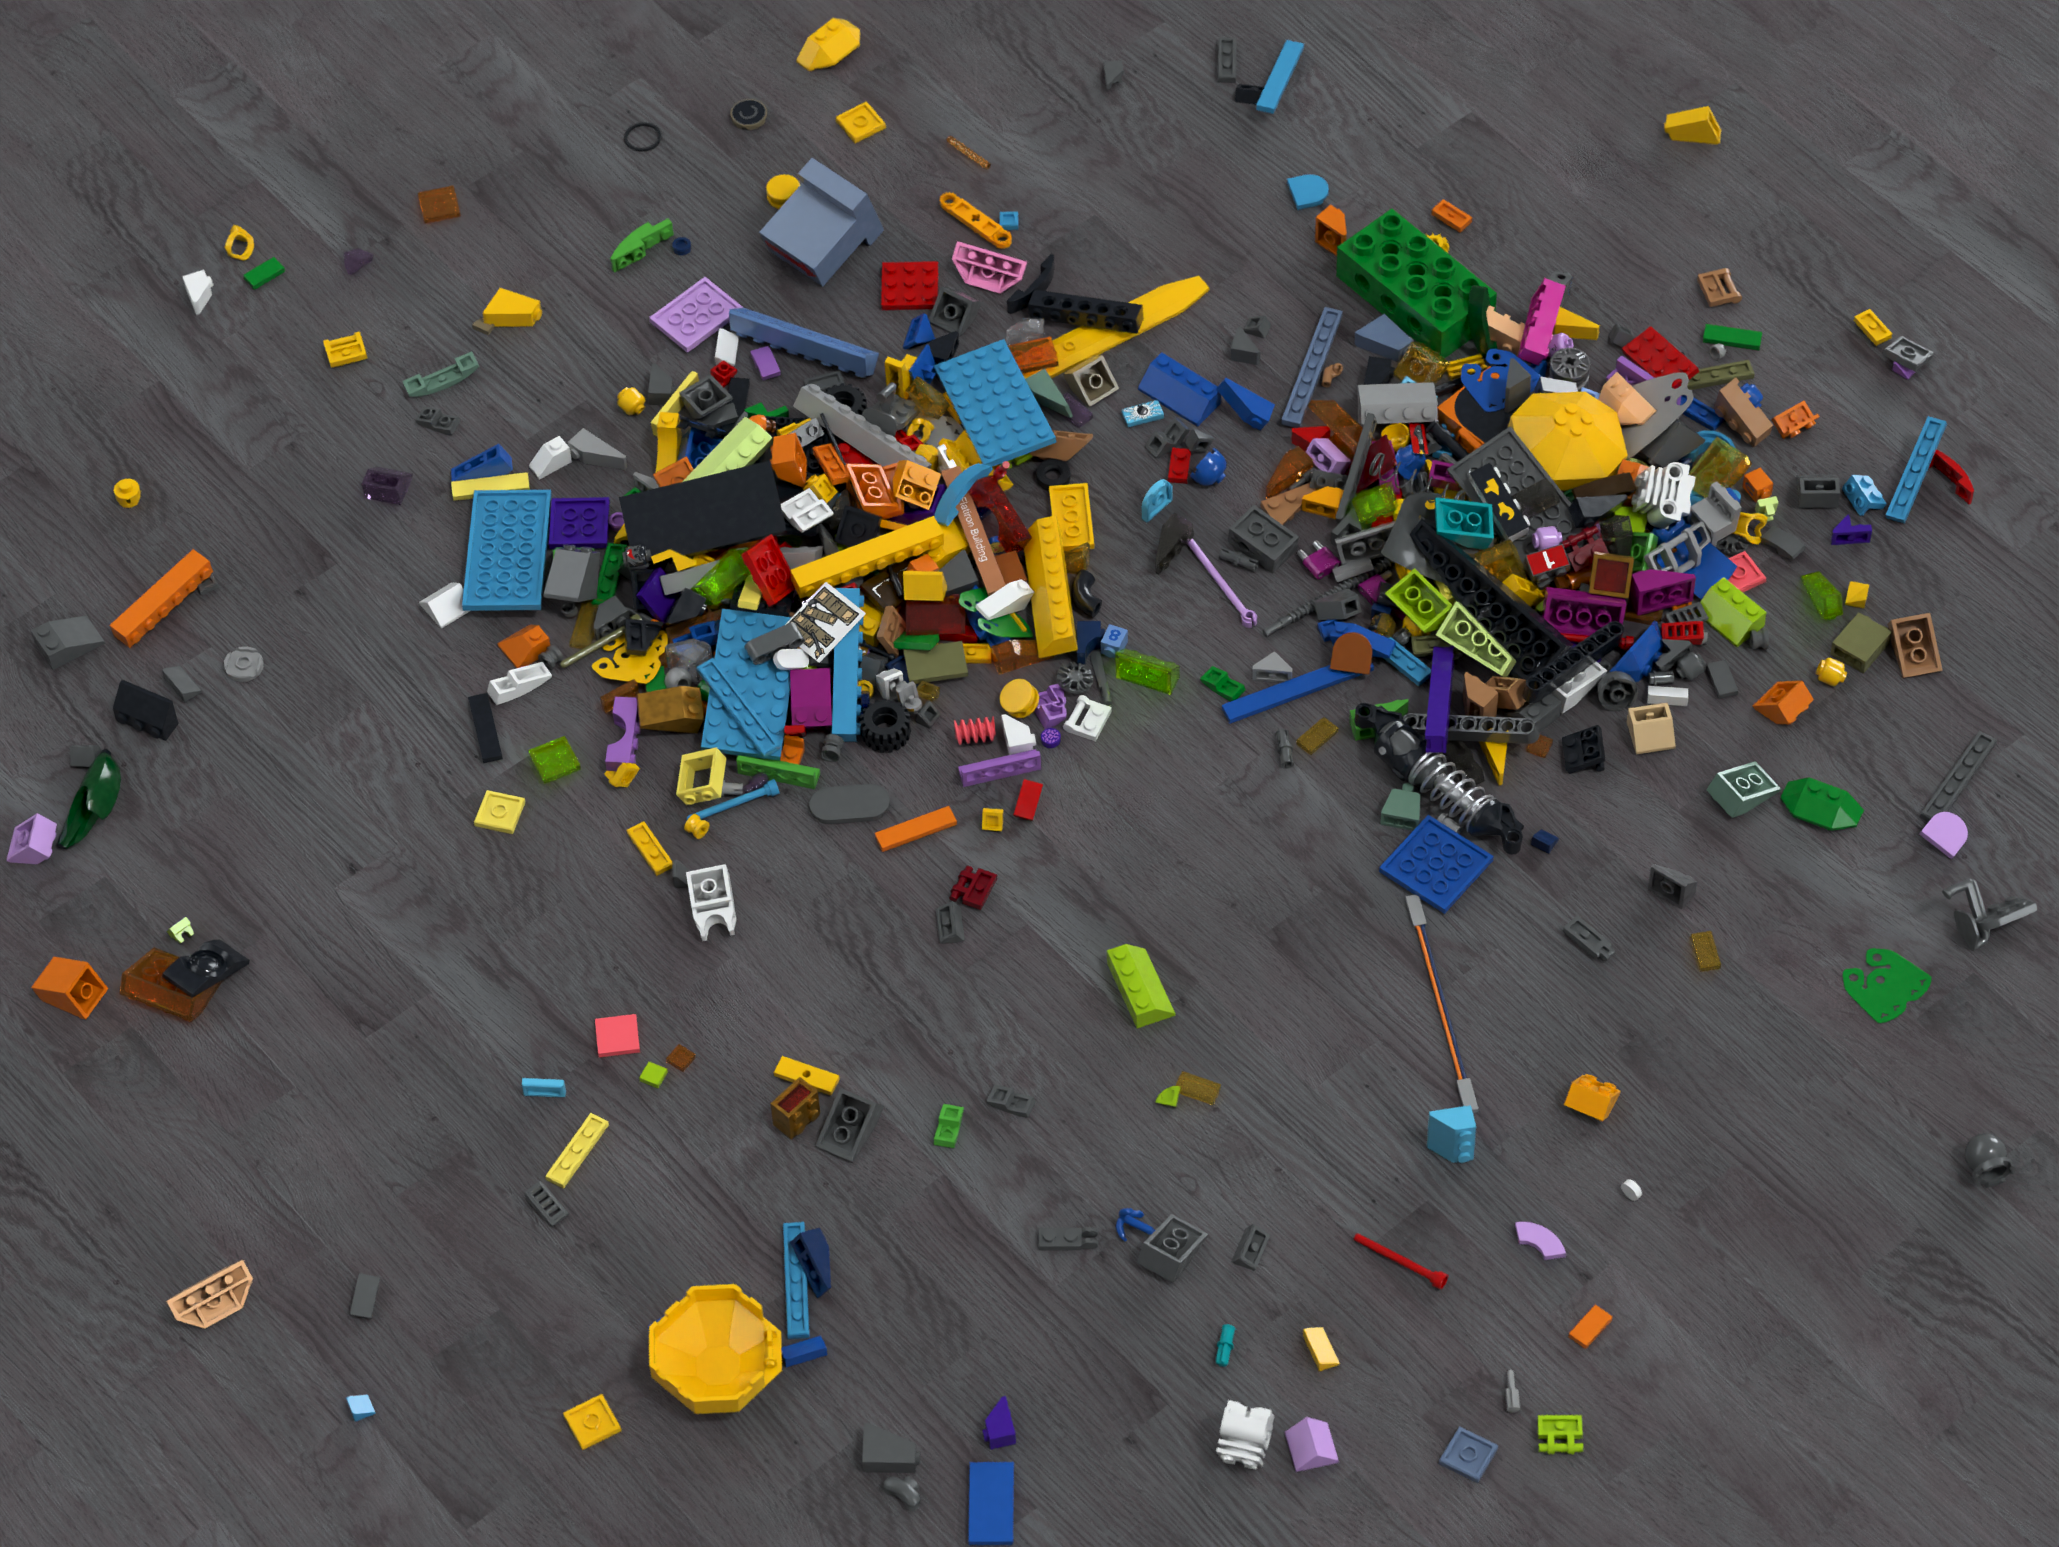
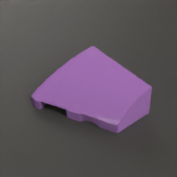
[1034,683,1066,729]

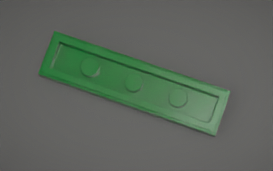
[591,543,627,608]

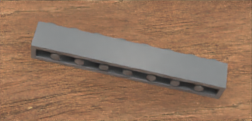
[793,384,932,469]

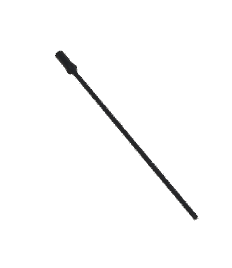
[820,413,904,598]

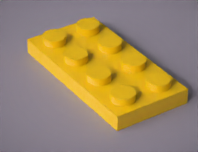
[1049,483,1094,551]

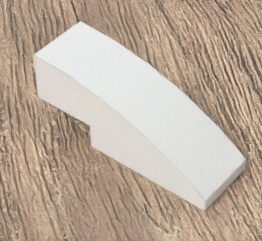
[487,662,552,705]

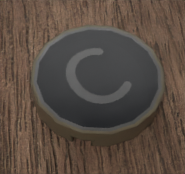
[731,99,767,130]

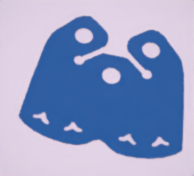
[1461,349,1542,412]

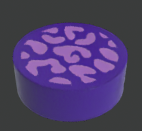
[1041,728,1061,748]

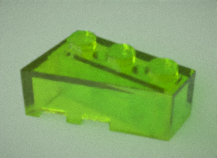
[692,547,751,605]

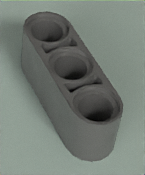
[745,622,805,665]

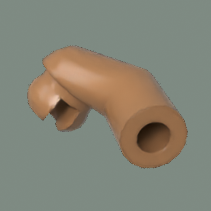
[1322,363,1343,388]

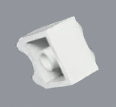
[686,864,737,941]

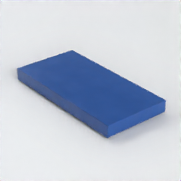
[969,1462,1014,1545]

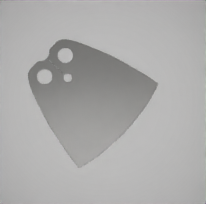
[1620,372,1694,459]

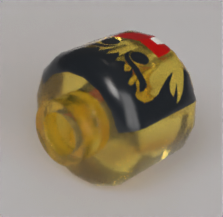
[1368,613,1396,638]

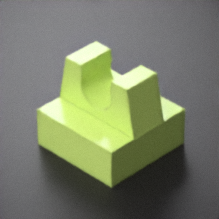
[1755,496,1778,522]

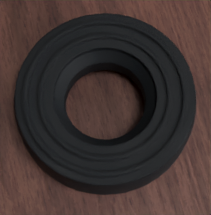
[1036,459,1071,491]

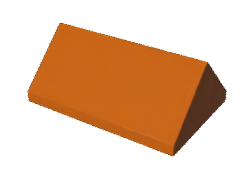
[845,464,898,517]

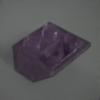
[362,466,413,505]

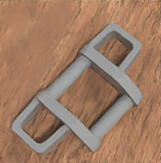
[1644,522,1711,573]

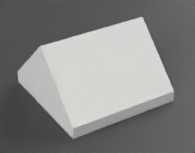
[419,583,470,629]

